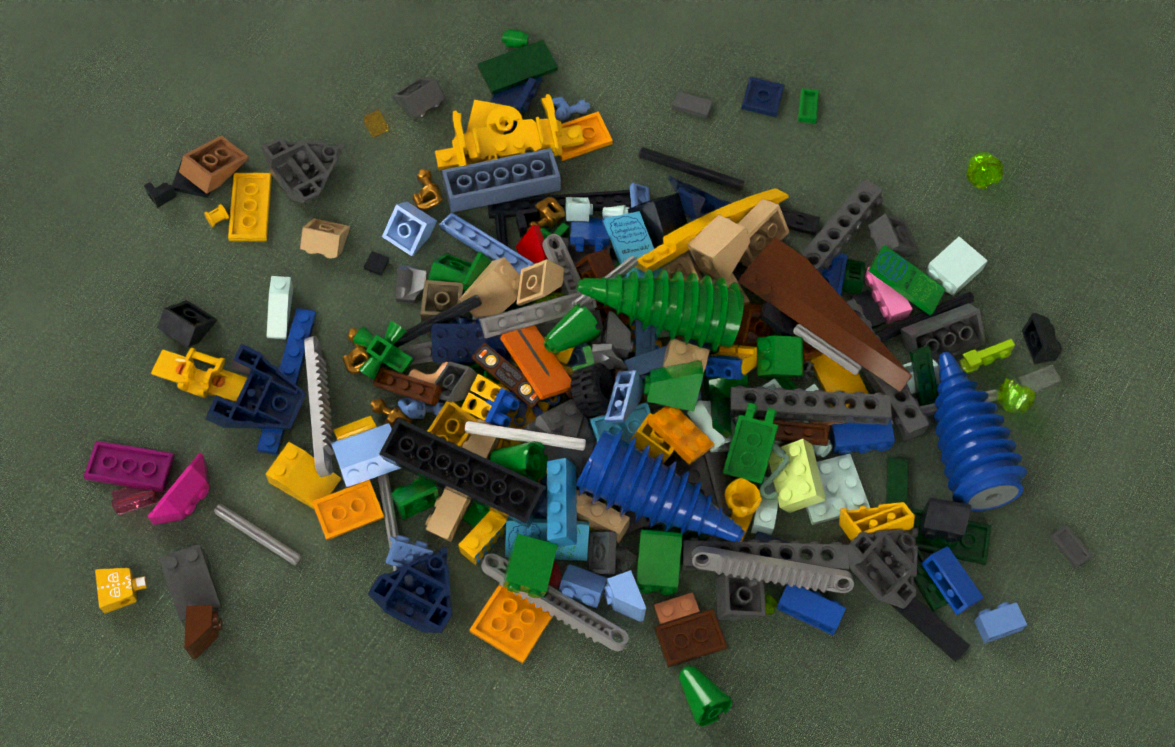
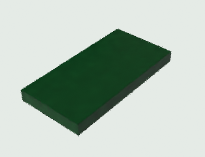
[478,40,558,95]
[911,508,992,565]

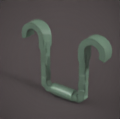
[760,442,790,500]

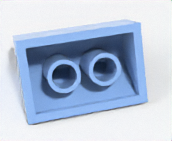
[331,423,400,487]

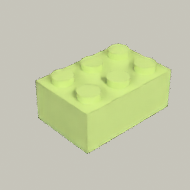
[769,439,826,513]

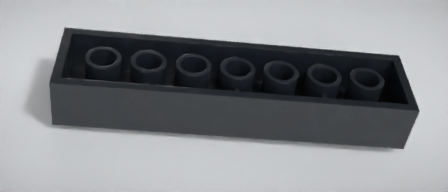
[379,418,547,528]

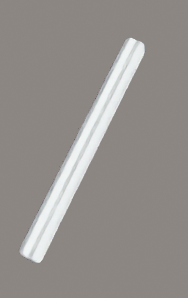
[465,421,586,451]

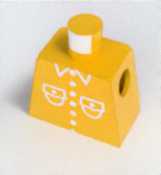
[95,568,147,613]

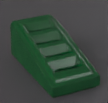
[842,259,865,295]

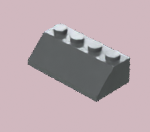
[901,303,986,363]

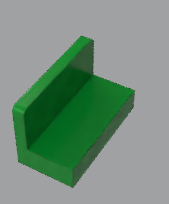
[572,345,594,371]

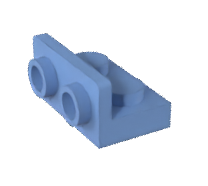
[386,535,433,567]

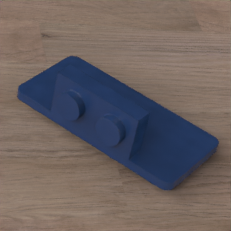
[490,77,542,133]
[431,316,511,363]

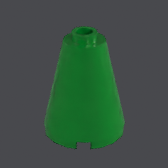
[544,304,600,354]
[489,441,548,482]
[679,666,733,727]

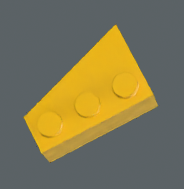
[839,502,915,541]

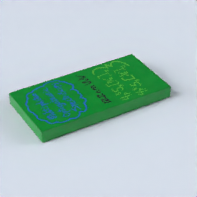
[868,244,946,315]

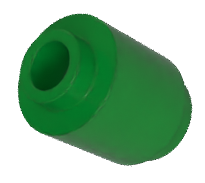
[502,29,528,49]

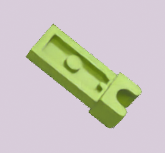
[959,339,1015,374]

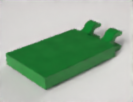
[723,403,779,484]

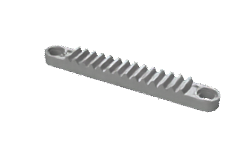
[542,234,602,346]
[304,336,334,477]
[692,546,854,593]
[481,553,629,651]

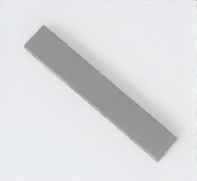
[480,292,597,338]

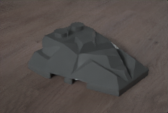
[522,399,597,490]

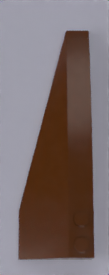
[738,237,912,392]

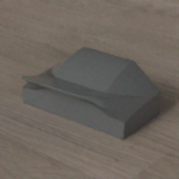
[395,265,426,303]
[592,344,629,371]

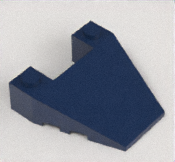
[205,344,306,429]

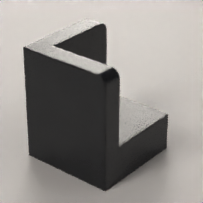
[144,182,177,208]
[516,208,539,237]

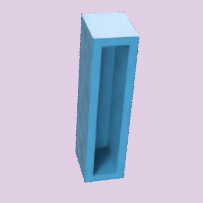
[547,458,577,547]

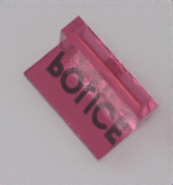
[111,487,158,515]

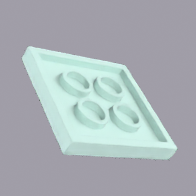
[806,454,870,525]

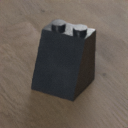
[627,193,688,249]

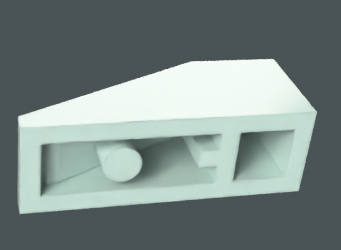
[267,276,294,339]
[751,477,778,536]

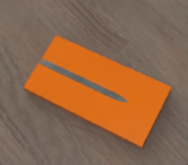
[500,325,571,400]

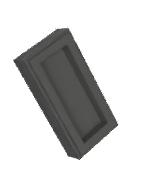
[672,91,712,119]
[1049,524,1093,569]

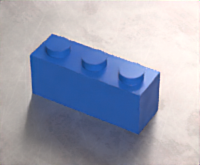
[829,419,895,455]
[921,546,984,615]
[776,584,846,635]

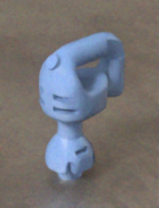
[552,97,590,121]
[398,398,444,419]

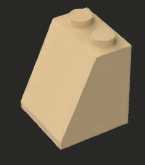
[687,215,750,282]

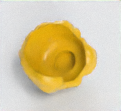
[724,478,762,518]

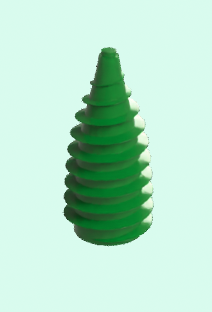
[577,269,744,353]

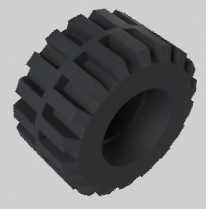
[570,363,615,418]

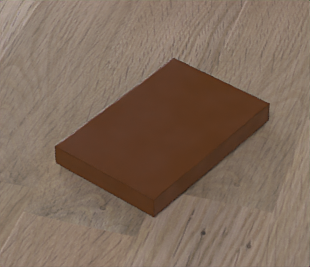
[654,609,728,668]

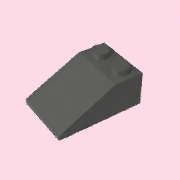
[159,544,221,622]

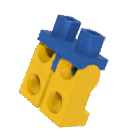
[706,345,757,380]
[461,374,520,427]

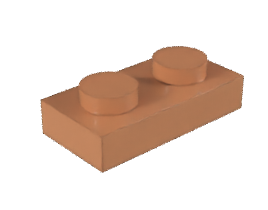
[653,592,700,625]

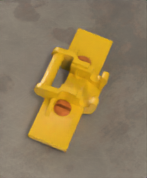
[151,348,247,402]

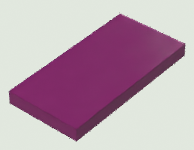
[83,441,175,492]

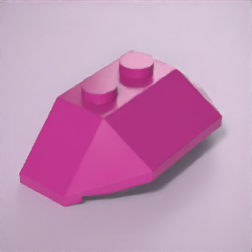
[148,452,209,525]

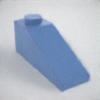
[605,370,644,423]

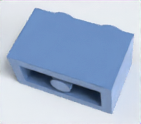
[559,564,608,609]
[974,602,1027,644]

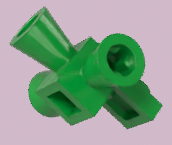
[353,321,414,380]

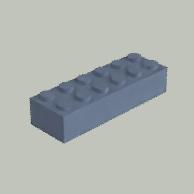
[442,148,561,213]

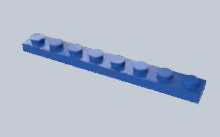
[257,308,316,455]

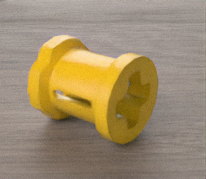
[204,204,229,228]

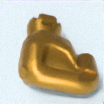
[412,169,443,211]
[527,197,566,232]
[342,328,372,374]
[370,398,412,429]

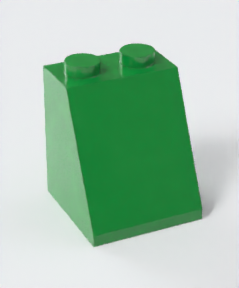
[643,360,704,411]
[636,530,682,595]
[503,534,558,598]

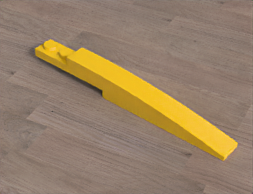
[635,188,789,272]

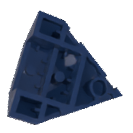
[668,175,731,221]
[368,546,452,633]

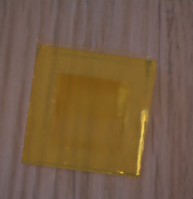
[363,110,389,138]

